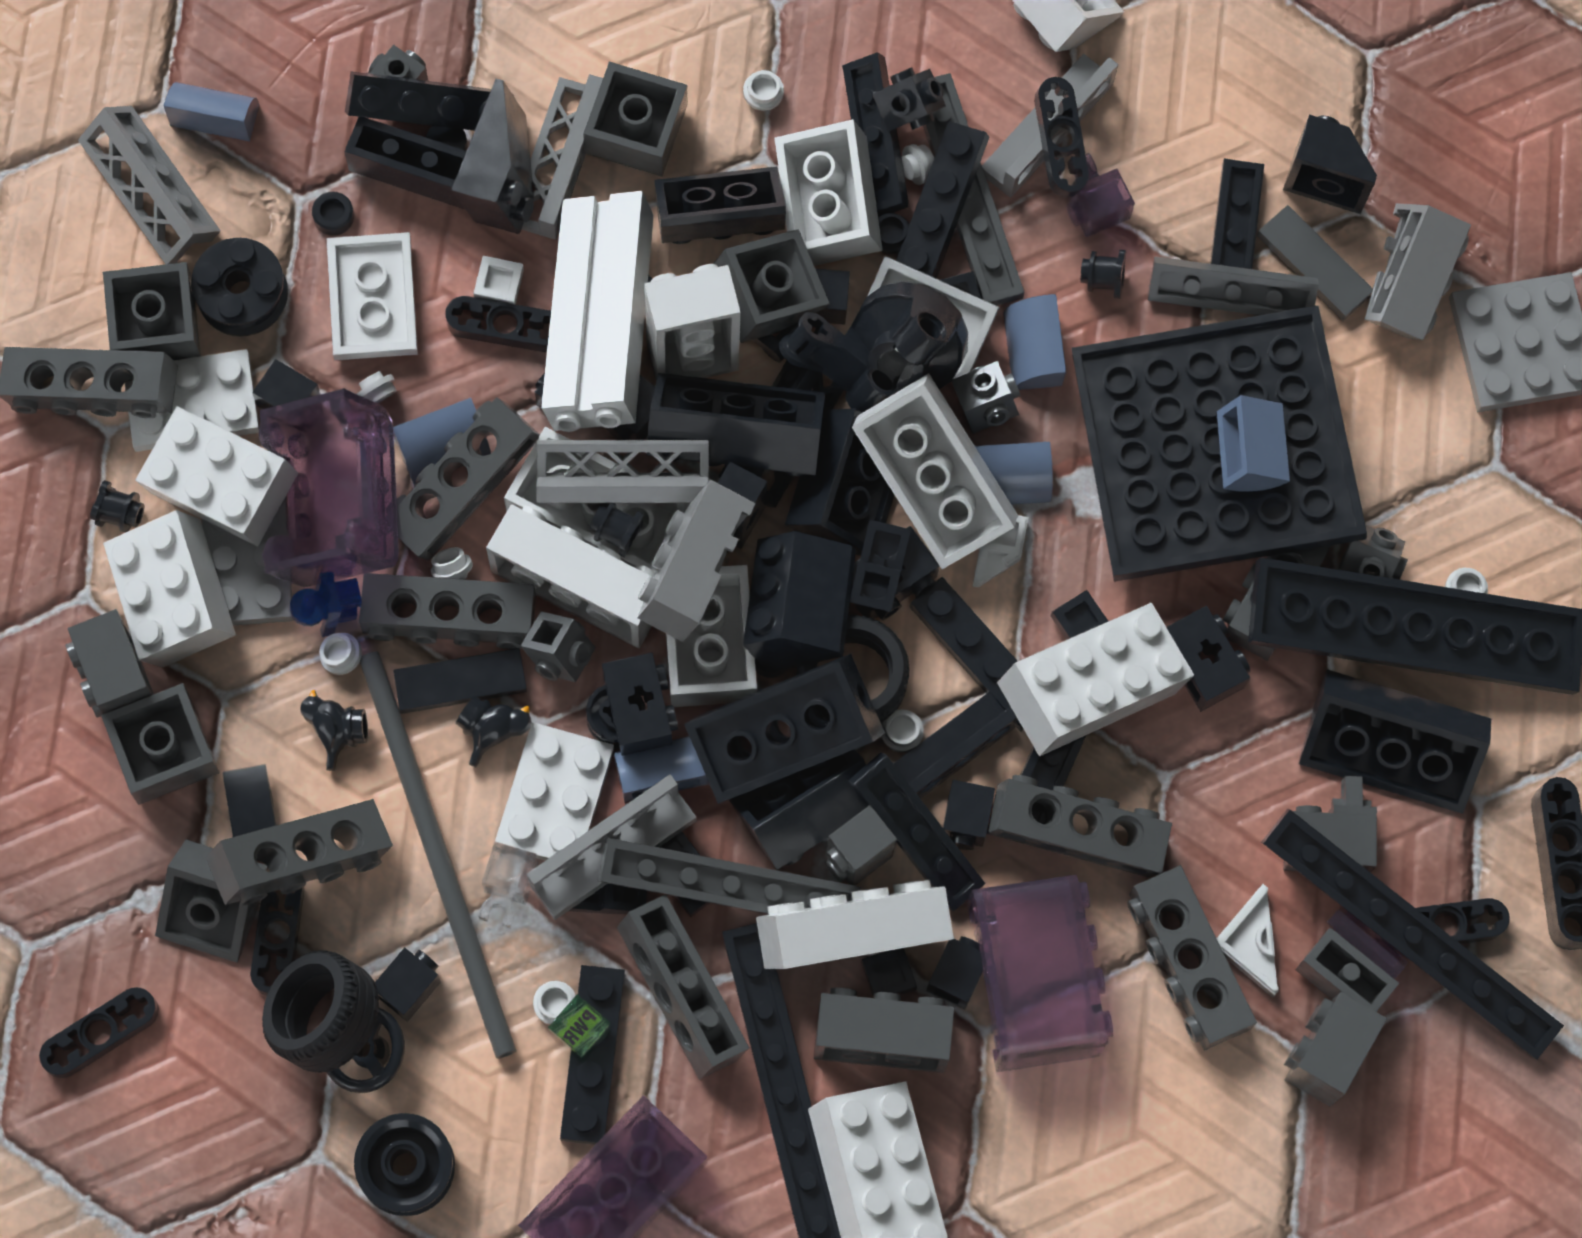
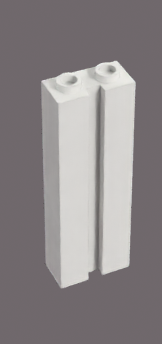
[541,191,654,432]

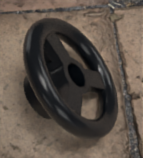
[327,1007,405,1093]

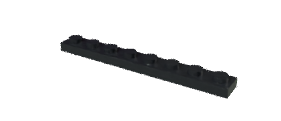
[1261,809,1564,1060]
[722,923,841,1238]

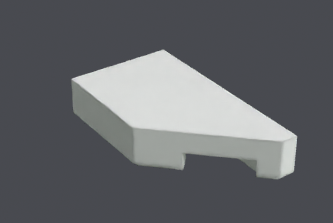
[973,515,1029,588]

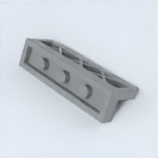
[982,54,1119,198]
[521,74,603,240]
[78,106,221,264]
[536,440,709,503]
[527,774,697,920]

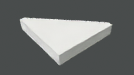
[1216,884,1279,998]

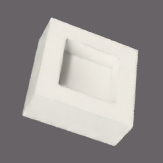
[473,256,524,304]

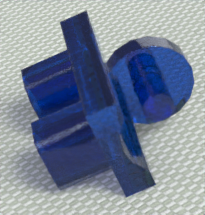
[289,571,362,637]

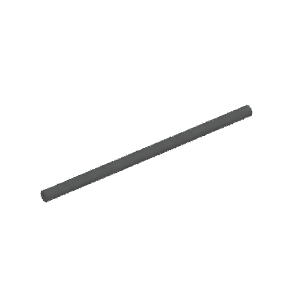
[360,651,517,1059]

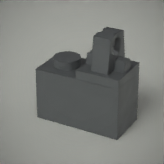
[1283,776,1377,873]

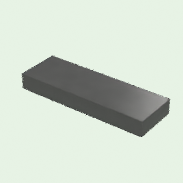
[1257,205,1373,321]

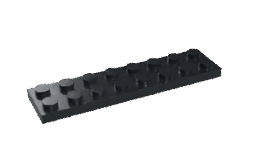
[1248,557,1582,695]

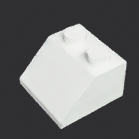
[1012,0,1124,52]

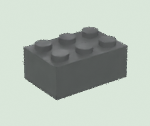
[814,988,954,1073]

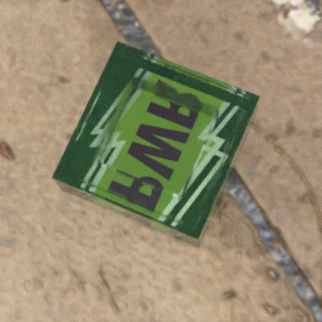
[548,994,610,1058]

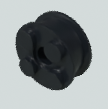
[191,238,288,337]
[354,1113,455,1216]

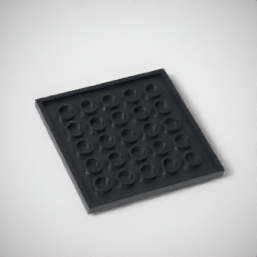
[1071,306,1367,582]

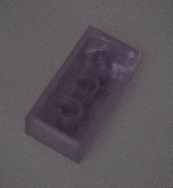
[518,1095,708,1238]

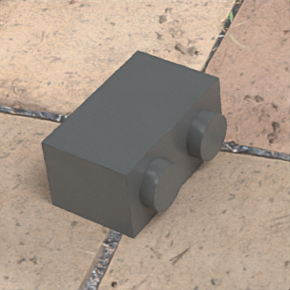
[825,805,897,886]
[1295,928,1399,1012]

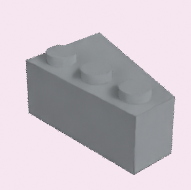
[1365,203,1471,340]
[637,479,756,642]

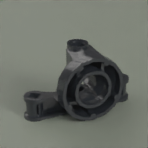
[779,282,969,413]

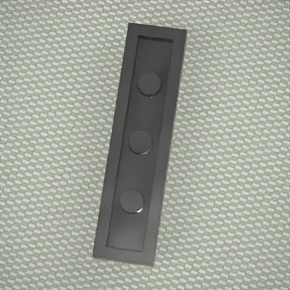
[1148,256,1319,315]

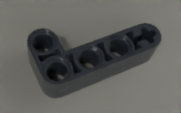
[1531,777,1582,950]

